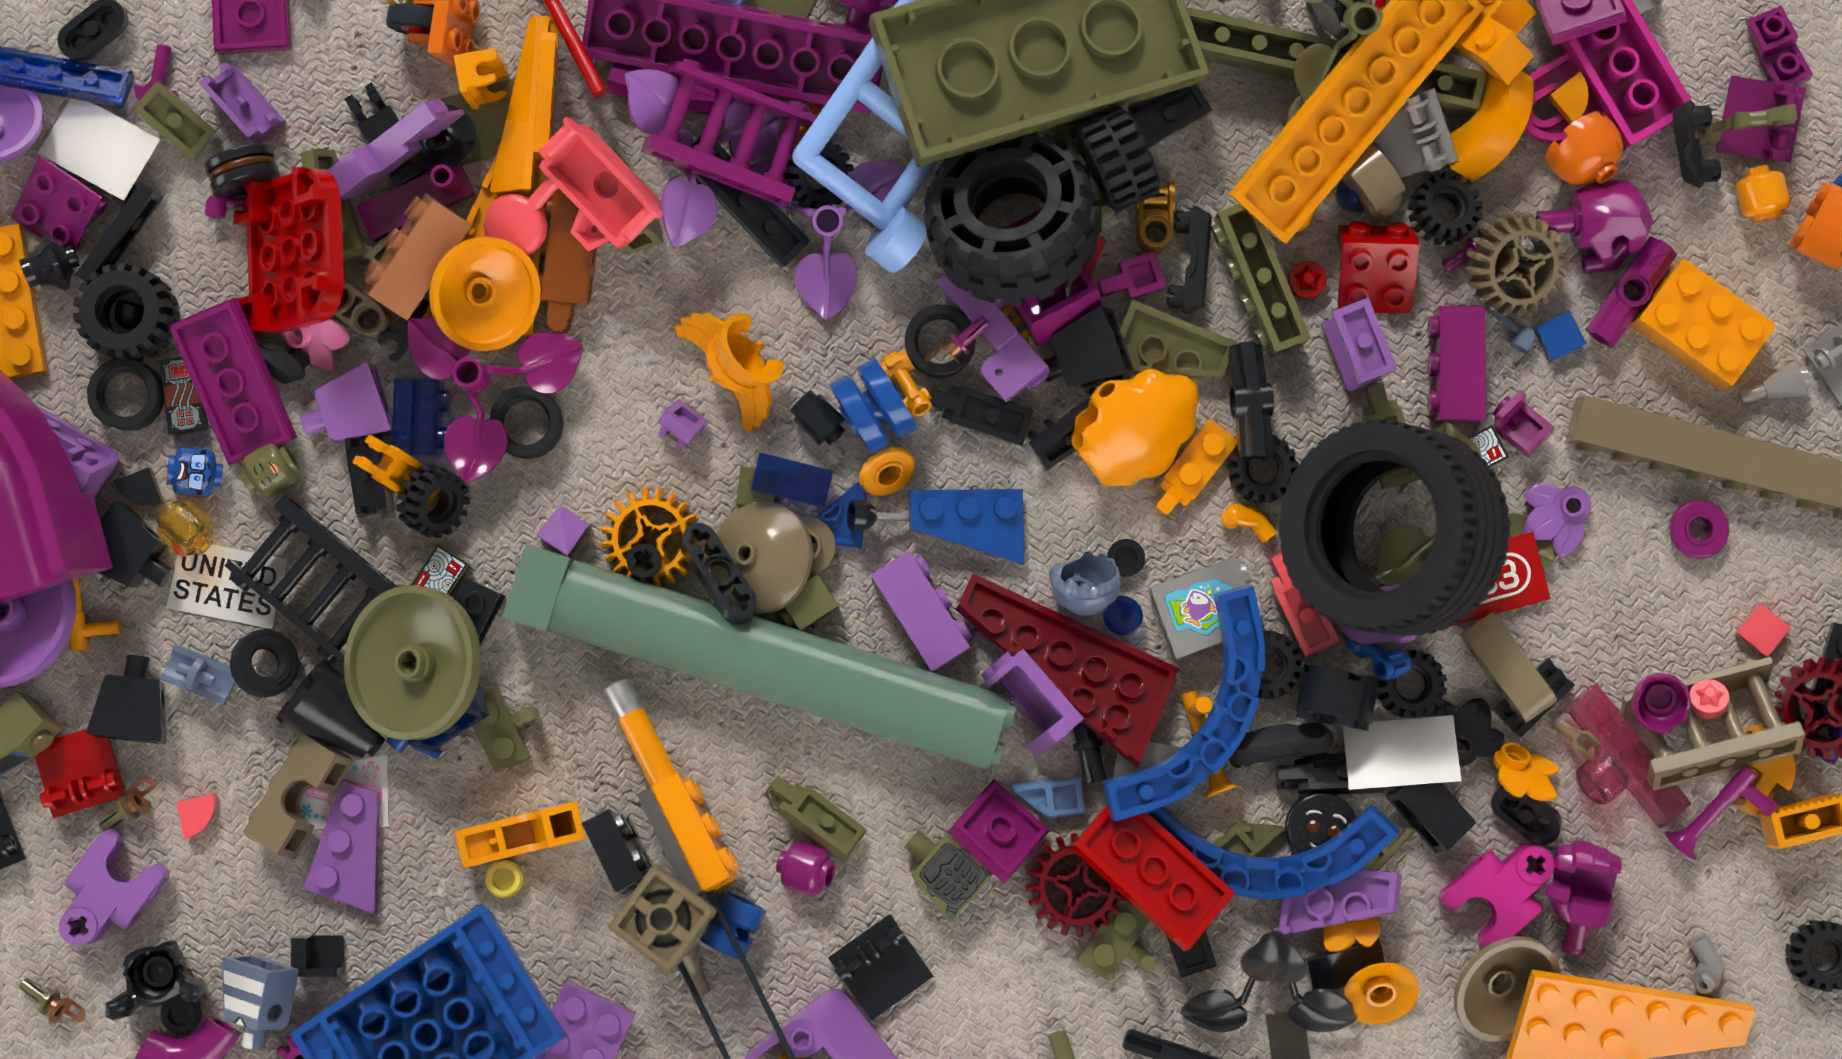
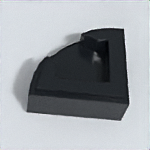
[113,467,165,506]

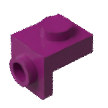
[1494,391,1554,458]

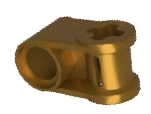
[1135,181,1175,254]

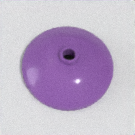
[0,81,44,163]

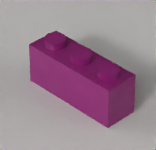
[1427,306,1486,423]

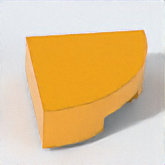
[1548,72,1588,124]

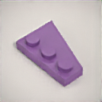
[1279,869,1402,935]

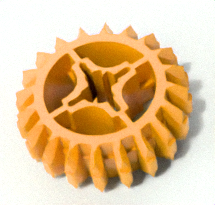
[600,487,703,586]

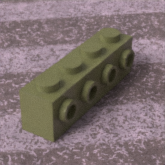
[1211,204,1311,358]

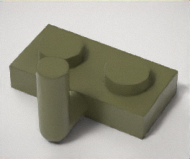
[466,688,539,773]
[1077,899,1156,981]

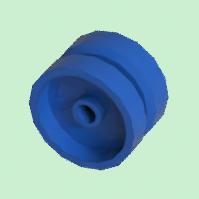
[829,357,917,456]

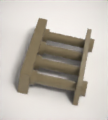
[1620,657,1805,791]

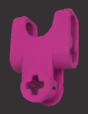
[1438,843,1555,949]

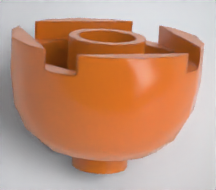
[1545,111,1623,186]

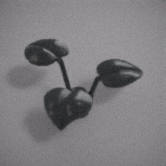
[1180,927,1358,1032]

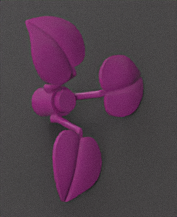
[408,317,583,482]

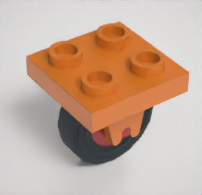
[386,0,480,70]

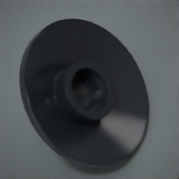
[409,104,477,171]

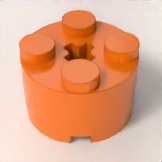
[1789,182,1842,271]

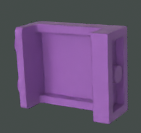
[1321,297,1397,392]
[979,649,1084,758]

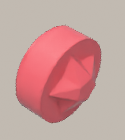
[1690,679,1729,719]

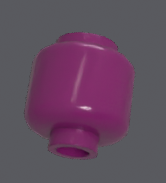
[776,841,836,896]

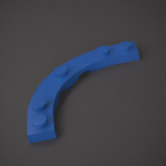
[1103,585,1265,821]
[1147,803,1400,899]

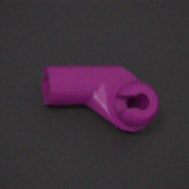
[1581,236,1630,274]

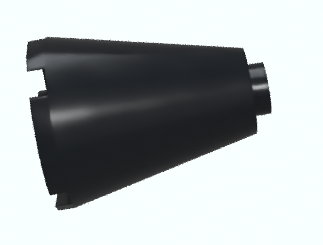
[275,658,386,758]

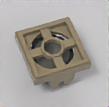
[607,864,718,975]

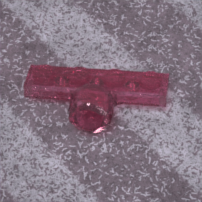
[1565,683,1692,829]

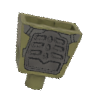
[904,830,993,923]

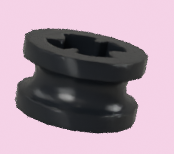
[626,543,663,578]

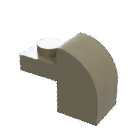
[1341,143,1406,225]

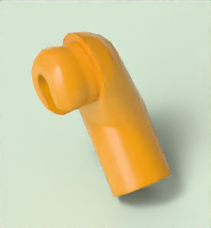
[1221,503,1278,544]

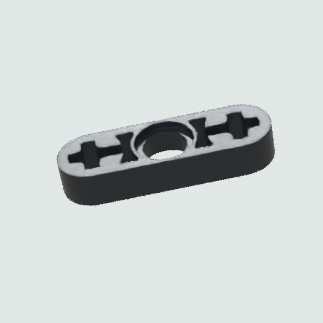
[680,523,757,624]

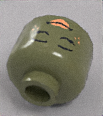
[240,444,300,498]

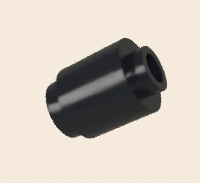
[790,390,846,446]

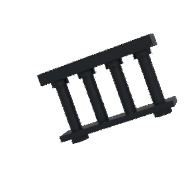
[224,495,398,664]

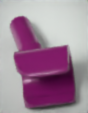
[205,195,246,219]

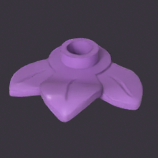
[1522,483,1591,557]

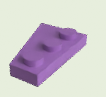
[303,780,380,914]

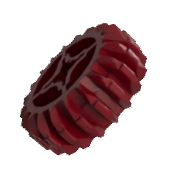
[1774,656,1842,760]
[1025,833,1127,937]

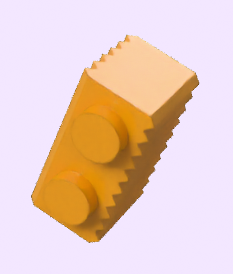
[1758,793,1842,849]

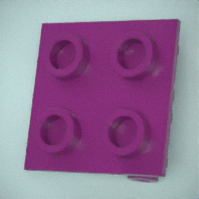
[1716,76,1806,163]
[10,155,108,252]

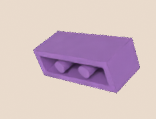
[871,551,972,672]

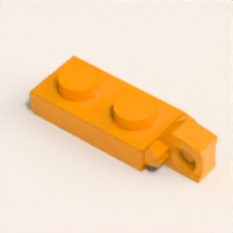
[1154,418,1238,517]

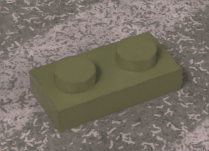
[132,80,217,160]

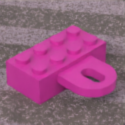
[1524,0,1691,152]

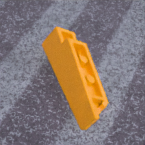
[490,15,559,196]

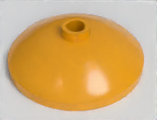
[429,237,541,351]

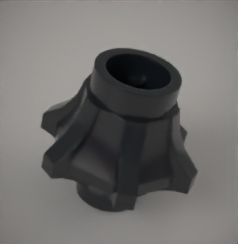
[19,234,81,291]

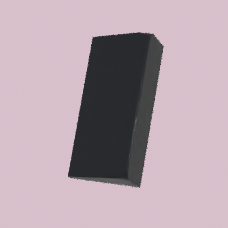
[1304,938,1385,990]

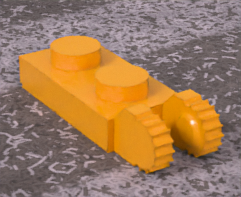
[352,434,440,511]

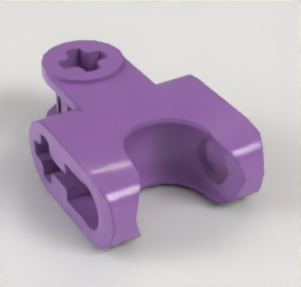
[59,828,170,946]

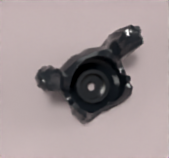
[105,940,208,1020]

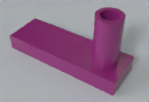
[356,164,476,242]

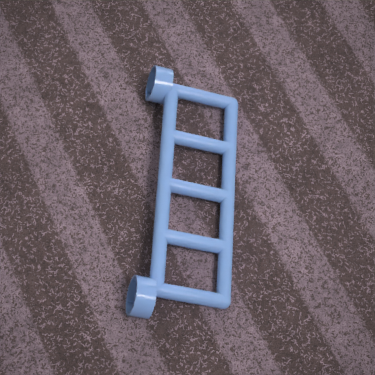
[792,0,938,273]

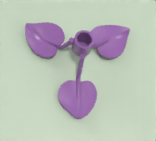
[625,69,780,247]
[750,160,906,319]

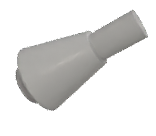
[1738,360,1812,405]

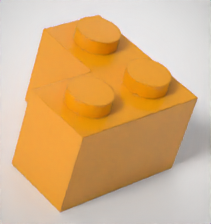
[1453,0,1536,85]

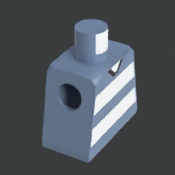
[222,954,299,1049]

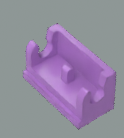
[199,63,286,144]

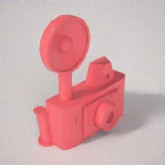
[483,117,663,256]

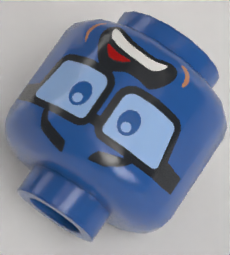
[166,447,223,498]

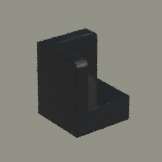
[291,935,344,977]

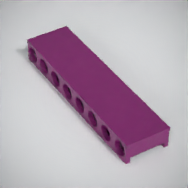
[582,0,883,114]

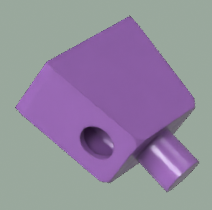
[300,362,398,444]

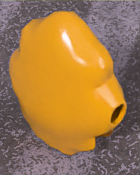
[1070,369,1199,487]

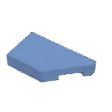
[1012,776,1086,819]

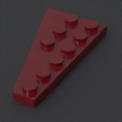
[956,573,1179,769]

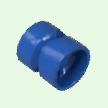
[700,890,767,959]

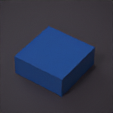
[1533,310,1587,362]

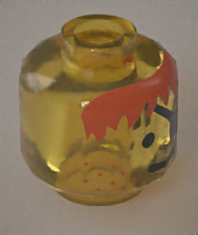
[157,501,215,557]

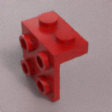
[1337,221,1420,314]

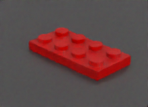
[1070,804,1235,952]

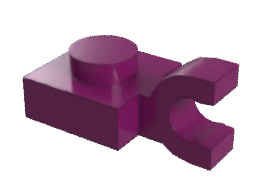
[1096,251,1167,300]

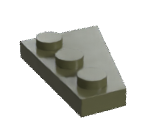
[1120,299,1237,378]

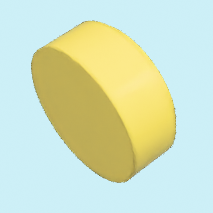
[485,859,525,898]

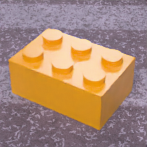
[1629,258,1777,391]

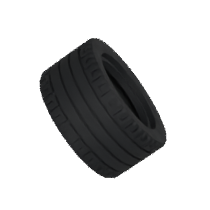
[1279,420,1511,636]

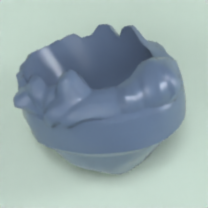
[1049,551,1121,616]

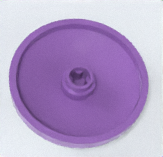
[0,581,76,688]

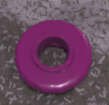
[1669,499,1730,559]

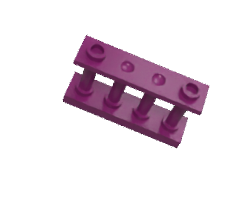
[641,59,817,206]

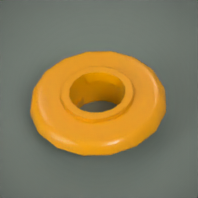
[859,447,915,496]

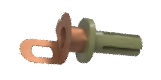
[99,778,157,831]
[19,978,85,1024]

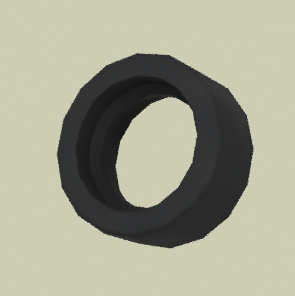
[904,304,976,378]
[87,358,164,431]
[489,386,564,459]

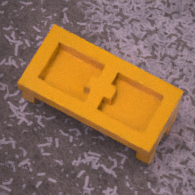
[454,48,508,110]

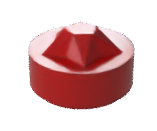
[1288,260,1327,300]

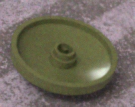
[344,585,481,740]

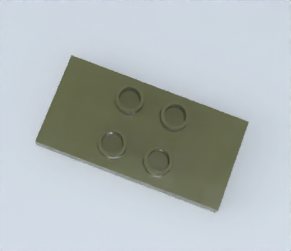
[868,0,1210,167]

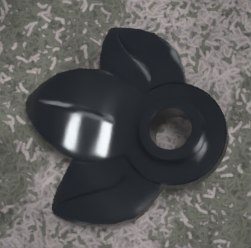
[1432,698,1505,767]

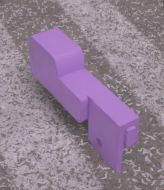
[327,99,465,200]
[939,274,1050,402]

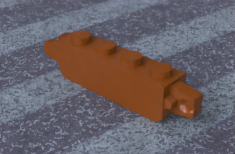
[538,127,598,334]

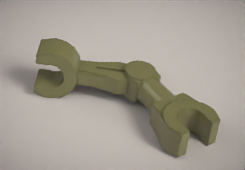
[1698,104,1797,146]

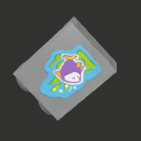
[1147,556,1265,659]

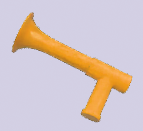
[70,579,122,651]
[1181,690,1241,798]

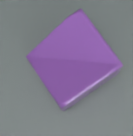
[537,505,592,557]

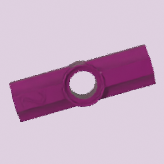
[1585,236,1678,348]

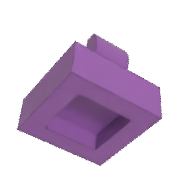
[658,399,709,451]

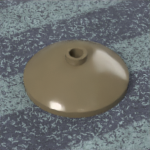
[710,501,813,615]
[1454,937,1561,1042]

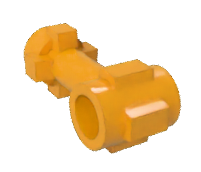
[879,349,932,416]

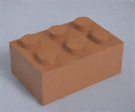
[362,193,472,320]

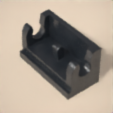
[344,434,395,517]
[1385,783,1477,854]

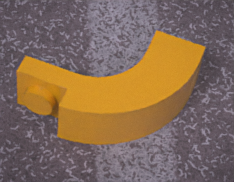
[1449,70,1534,182]
[453,801,586,869]

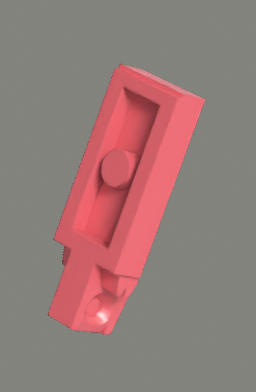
[1269,553,1340,658]

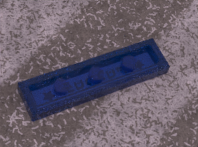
[0,46,135,108]

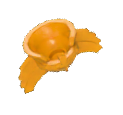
[674,312,784,433]

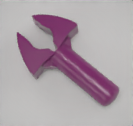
[134,44,179,102]

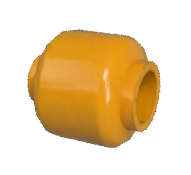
[1735,165,1790,223]

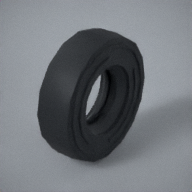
[229,629,300,698]

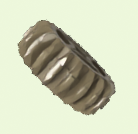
[1464,213,1568,316]

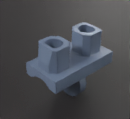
[160,644,235,705]

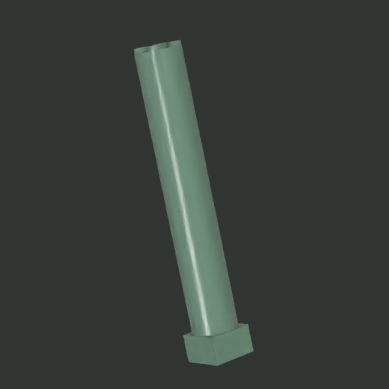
[502,543,1016,770]

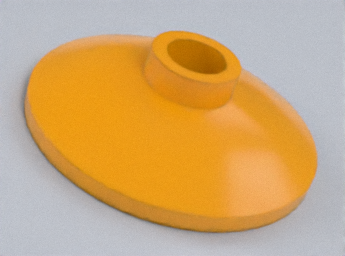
[1343,963,1419,1024]

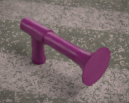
[1665,764,1778,860]

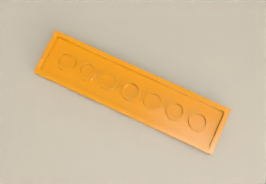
[1228,0,1485,244]

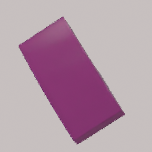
[1746,5,1813,86]

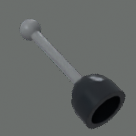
[847,500,909,530]

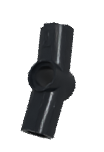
[1228,341,1274,460]

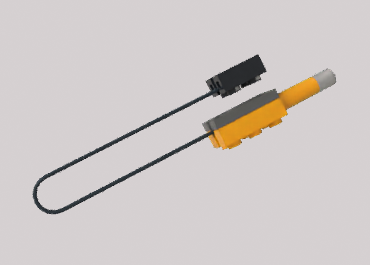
[581,678,796,1059]

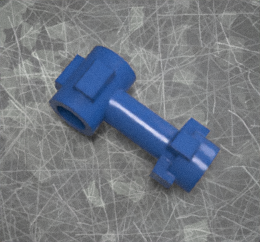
[1346,637,1411,680]

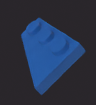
[908,489,1025,565]

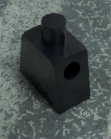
[1043,306,1136,389]
[98,501,174,588]
[86,655,166,745]

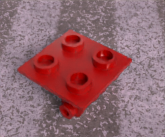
[35,729,126,818]

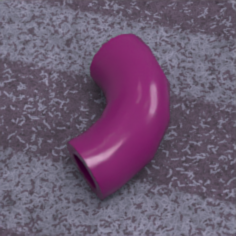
[135,1016,241,1059]

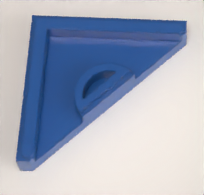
[810,482,867,548]

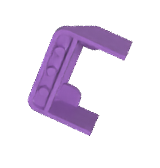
[744,989,897,1059]

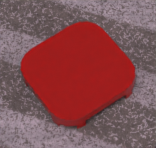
[233,167,344,333]

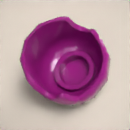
[1631,673,1691,734]

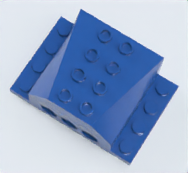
[290,903,568,1059]

